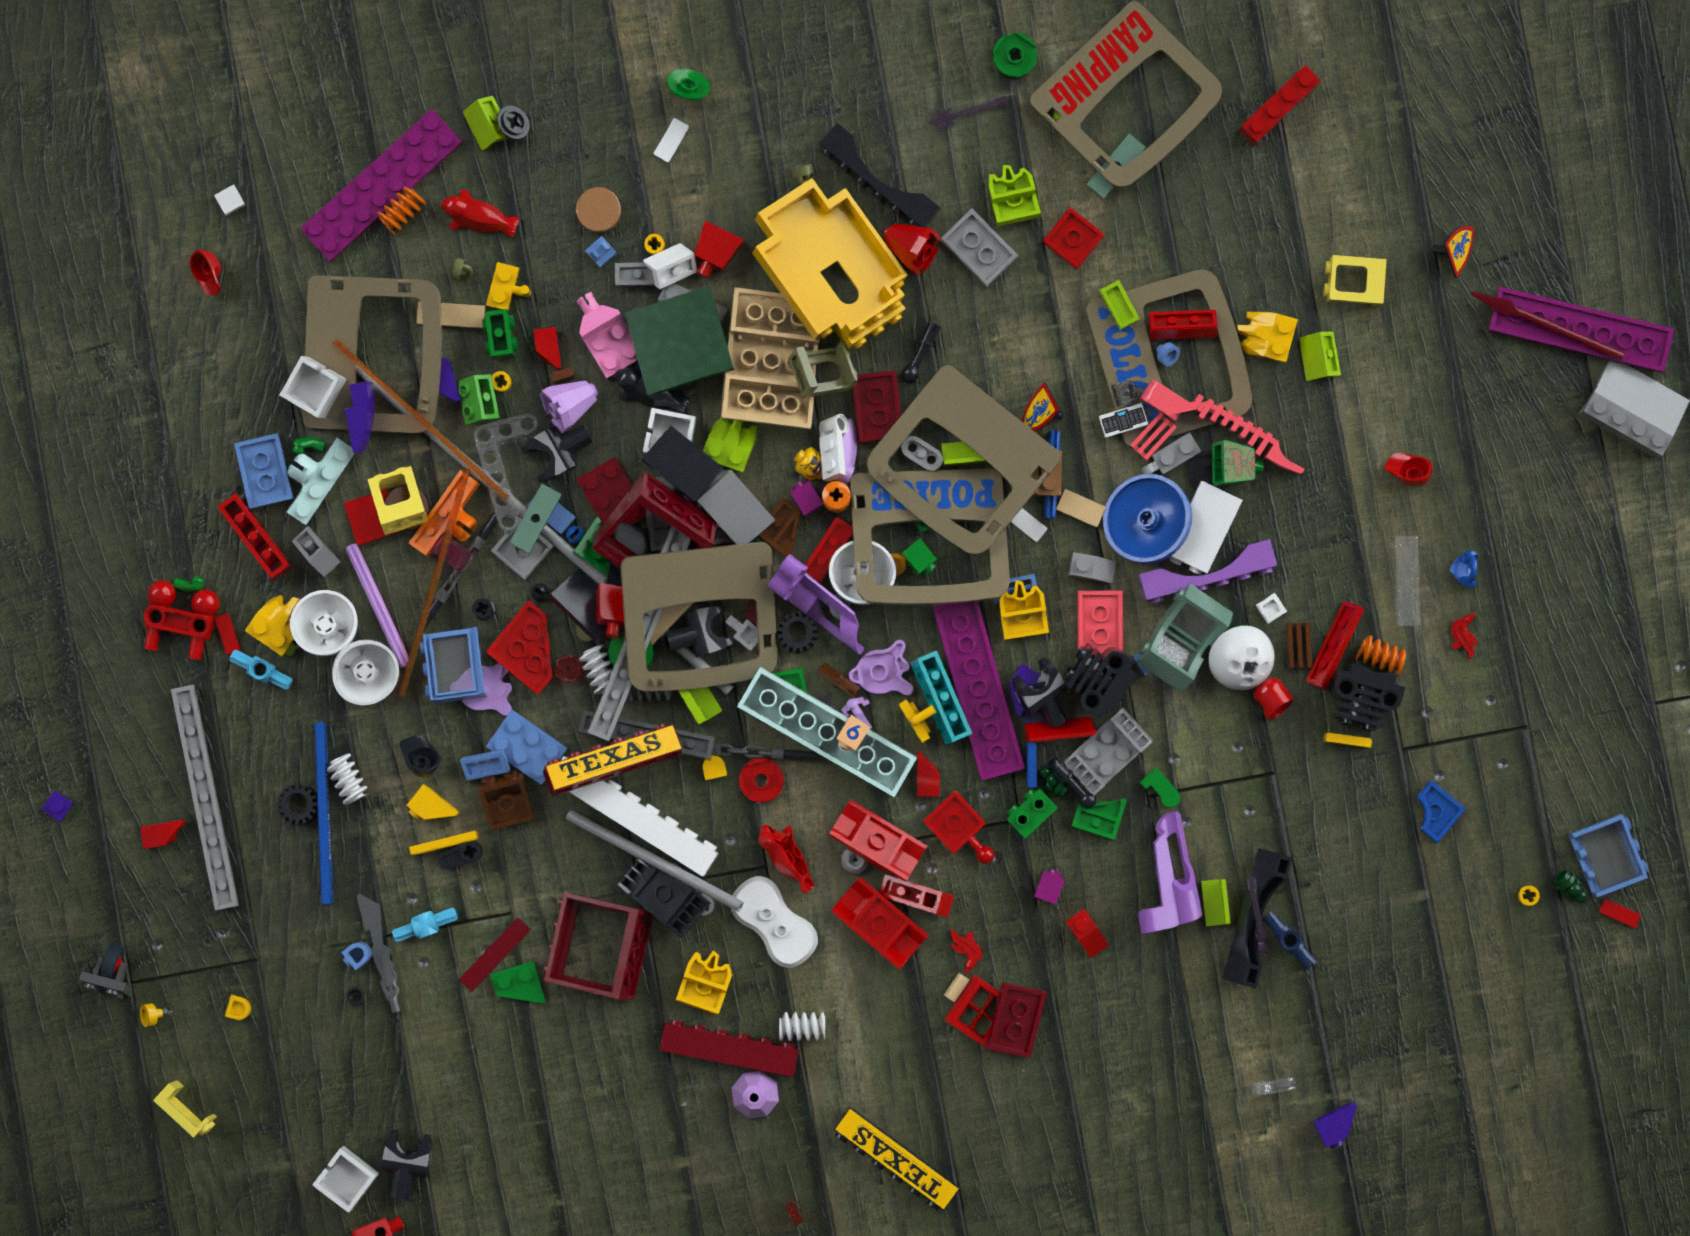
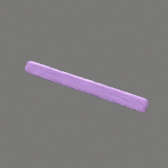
[346,543,411,668]

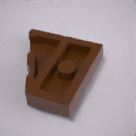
[758,498,801,557]

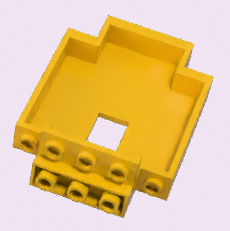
[752,178,908,350]

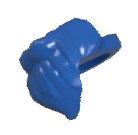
[1449,550,1479,588]

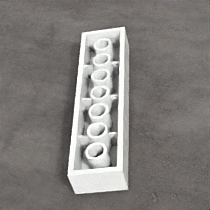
[562,756,719,877]

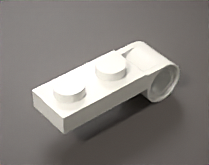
[819,414,849,482]

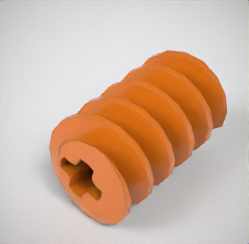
[377,186,427,235]
[822,481,851,513]
[1355,635,1406,677]

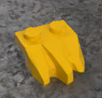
[1236,312,1298,363]
[999,580,1049,640]
[245,595,301,656]
[675,950,732,1016]

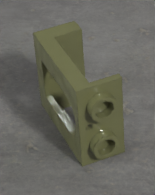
[788,340,858,398]

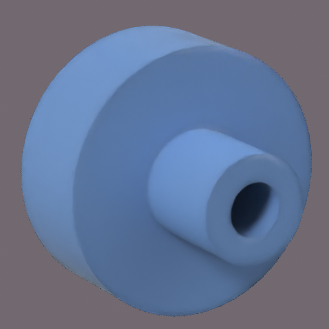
[1156,342,1180,366]

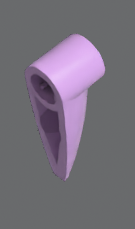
[835,418,857,485]

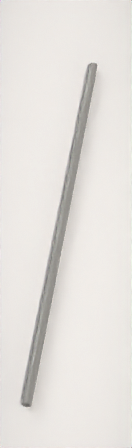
[356,360,734,695]

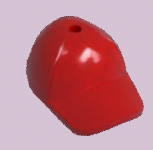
[189,249,221,296]
[1384,453,1433,487]

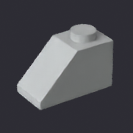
[292,526,340,577]
[1068,552,1116,584]

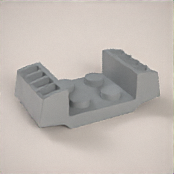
[1062,707,1153,796]

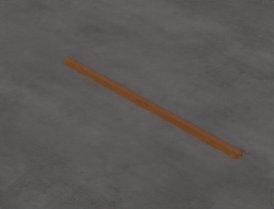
[333,339,509,500]
[398,467,471,697]

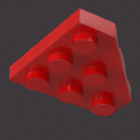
[485,600,552,695]

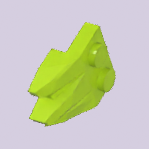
[989,165,1041,227]
[703,418,757,473]

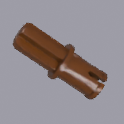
[818,663,861,699]

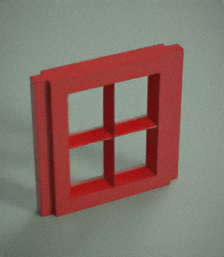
[944,975,1000,1050]

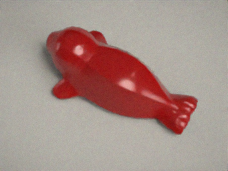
[441,189,519,237]
[758,825,815,894]

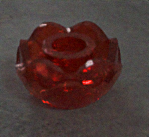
[554,654,582,683]

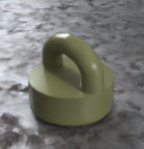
[790,163,814,185]
[451,258,473,281]

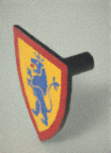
[1432,226,1474,278]
[1021,382,1064,432]

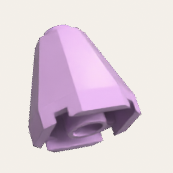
[540,381,598,433]
[732,1070,779,1118]

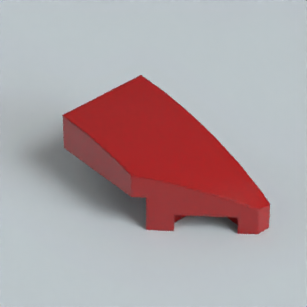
[534,327,562,371]
[917,751,940,797]
[140,819,186,849]

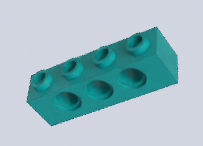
[910,650,972,745]

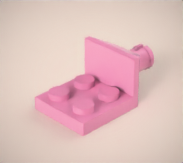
[576,292,638,379]

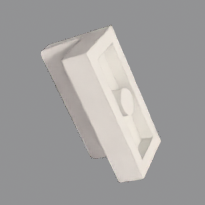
[643,243,697,289]

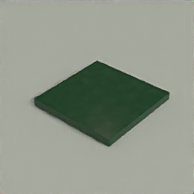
[625,285,735,397]

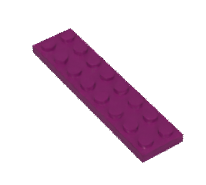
[300,109,463,262]
[1488,287,1674,373]
[933,601,1025,781]

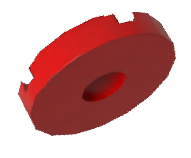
[739,758,784,803]

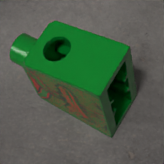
[1212,440,1264,486]

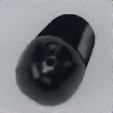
[400,735,440,778]

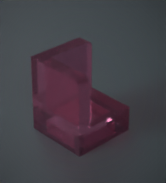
[431,533,473,571]

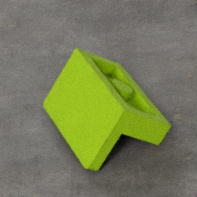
[463,96,510,150]
[1299,331,1341,381]
[941,442,987,467]
[678,687,722,725]
[1200,879,1231,926]

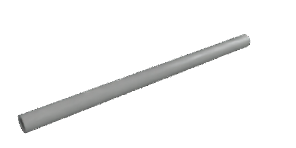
[566,810,744,912]

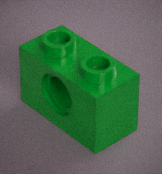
[902,539,937,577]

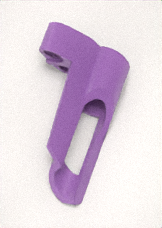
[768,554,864,654]

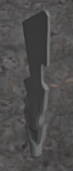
[357,894,401,1013]

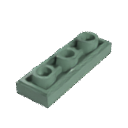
[1086,134,1146,200]
[509,484,562,554]

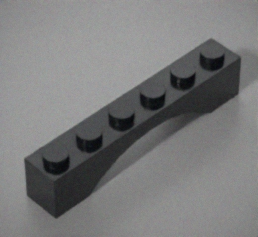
[820,123,940,228]
[1222,848,1293,989]

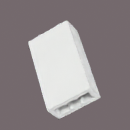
[1168,481,1243,575]

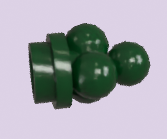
[1037,766,1070,798]
[1554,870,1587,903]

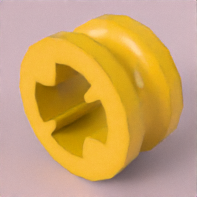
[644,234,665,255]
[492,371,512,392]
[1518,886,1540,906]

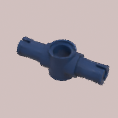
[1262,910,1318,970]

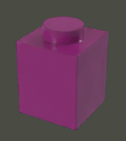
[790,481,824,518]
[1033,868,1065,905]

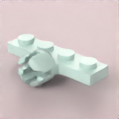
[286,438,355,525]

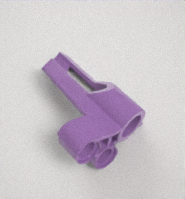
[1138,811,1202,933]

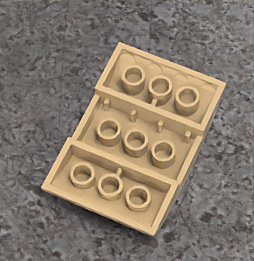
[721,287,820,430]

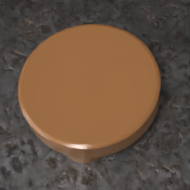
[576,187,621,233]

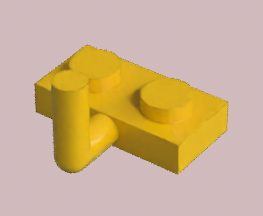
[486,262,531,311]
[899,699,936,743]

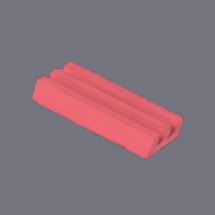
[1130,412,1177,460]

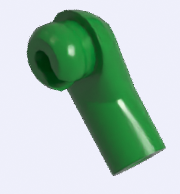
[292,436,326,454]
[173,576,204,593]

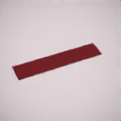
[459,918,531,992]

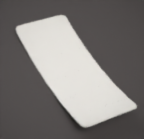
[654,118,689,162]
[1011,508,1047,542]

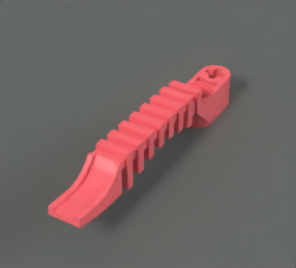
[1140,379,1304,474]

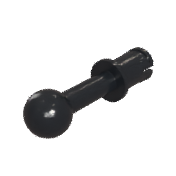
[901,320,941,383]
[1046,757,1097,809]

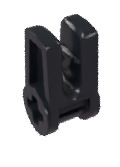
[438,841,483,869]

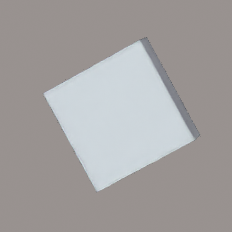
[214,185,245,216]
[1255,593,1287,624]

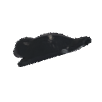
[615,362,690,414]

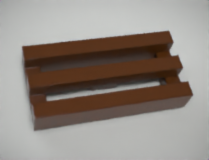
[1286,622,1312,669]

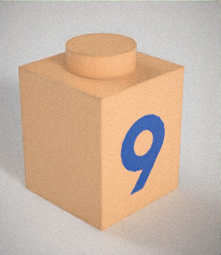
[837,715,870,751]

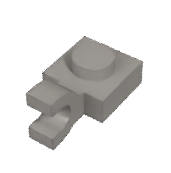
[725,615,758,651]

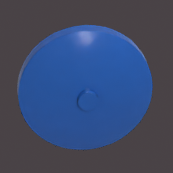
[1103,474,1192,564]

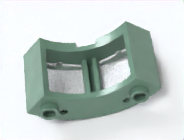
[1138,583,1233,693]

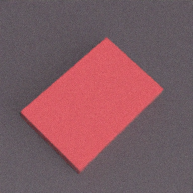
[1077,591,1123,658]

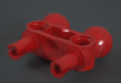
[144,580,220,660]

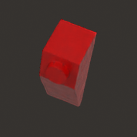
[879,874,954,917]

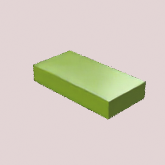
[1099,280,1140,330]

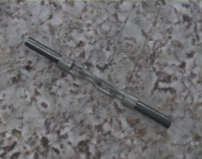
[417,508,503,631]
[712,743,818,761]

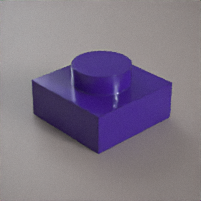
[42,791,75,822]

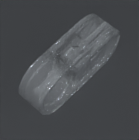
[1251,1076,1297,1096]

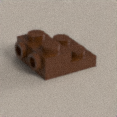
[478,770,534,831]

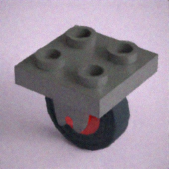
[79,944,133,999]

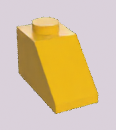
[406,784,461,820]

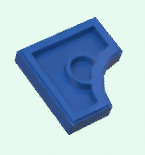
[1416,780,1466,843]

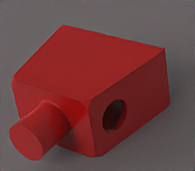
[695,221,744,279]
[596,583,625,639]
[351,1216,405,1236]

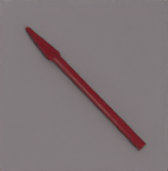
[1471,291,1624,361]

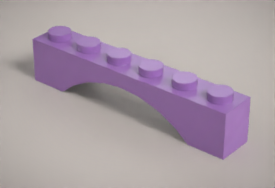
[1138,539,1277,604]

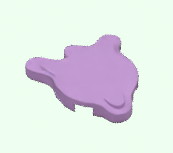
[849,640,914,696]
[450,663,512,716]

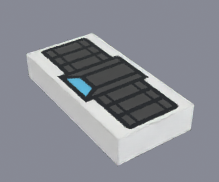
[1098,403,1148,438]

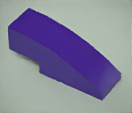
[345,381,375,453]

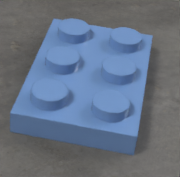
[234,433,294,510]
[486,709,568,785]

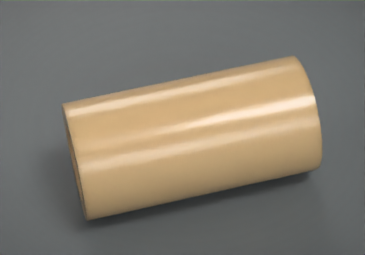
[944,973,970,1002]

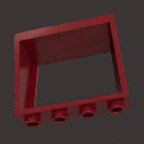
[592,471,717,569]
[544,892,653,1000]

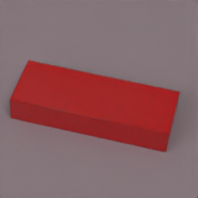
[214,613,242,655]
[1598,899,1641,928]

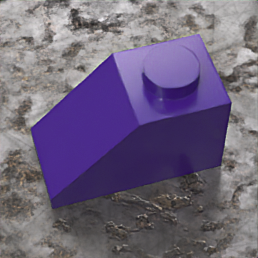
[420,358,461,404]
[1312,1101,1357,1149]

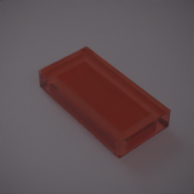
[785,1197,804,1226]

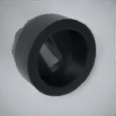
[531,583,550,602]
[346,987,365,1006]

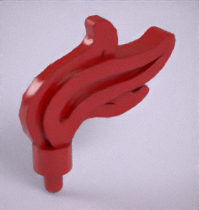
[1451,612,1477,659]
[950,929,982,974]

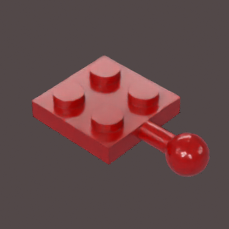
[923,790,994,864]

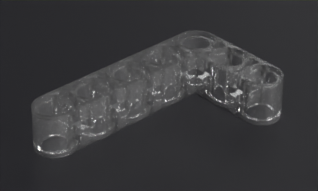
[474,414,538,534]

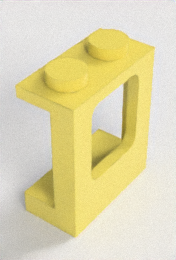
[1323,255,1386,307]
[368,466,428,535]
[153,1080,217,1138]

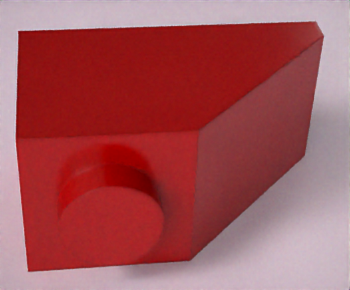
[1064,908,1109,958]

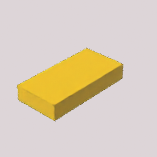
[1323,733,1372,748]

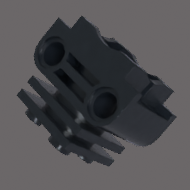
[1063,643,1137,719]
[1329,663,1405,732]

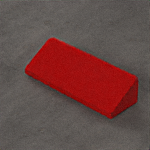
[1148,310,1218,340]
[1024,717,1096,743]

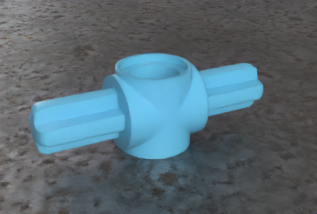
[229,650,293,690]
[392,908,458,942]

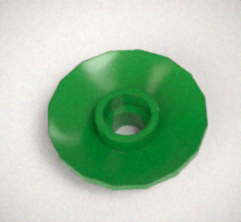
[667,69,710,101]

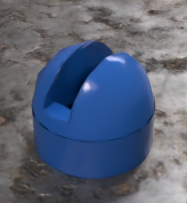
[566,526,584,544]

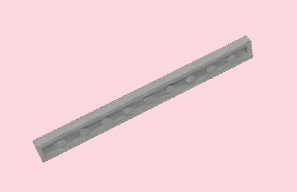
[587,526,691,741]
[171,685,239,910]

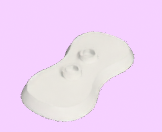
[731,876,818,968]

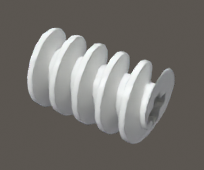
[579,644,613,695]
[327,754,368,805]
[779,1012,825,1041]

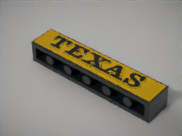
[834,1106,960,1211]

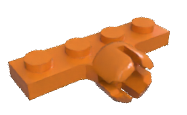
[409,470,480,557]

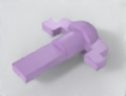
[841,697,872,729]

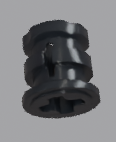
[472,598,496,621]

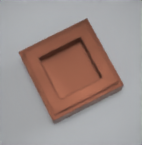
[550,367,576,385]

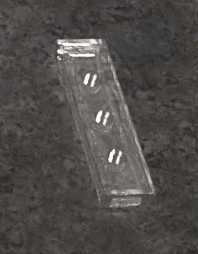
[1394,536,1421,626]

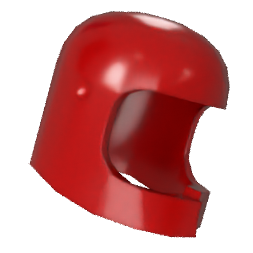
[1253,678,1294,721]

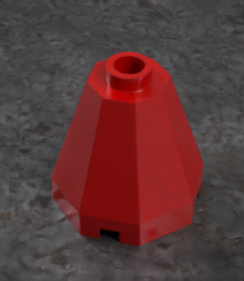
[883,223,941,276]

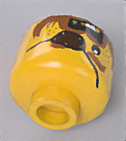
[794,447,823,481]

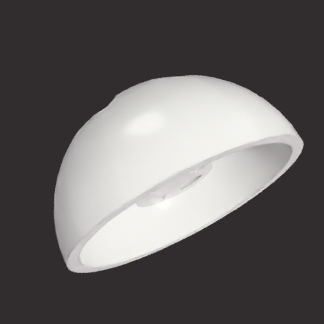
[829,541,896,605]
[290,590,358,656]
[1209,626,1275,690]
[332,640,399,705]

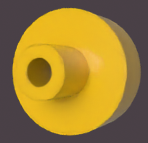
[139,1003,163,1027]

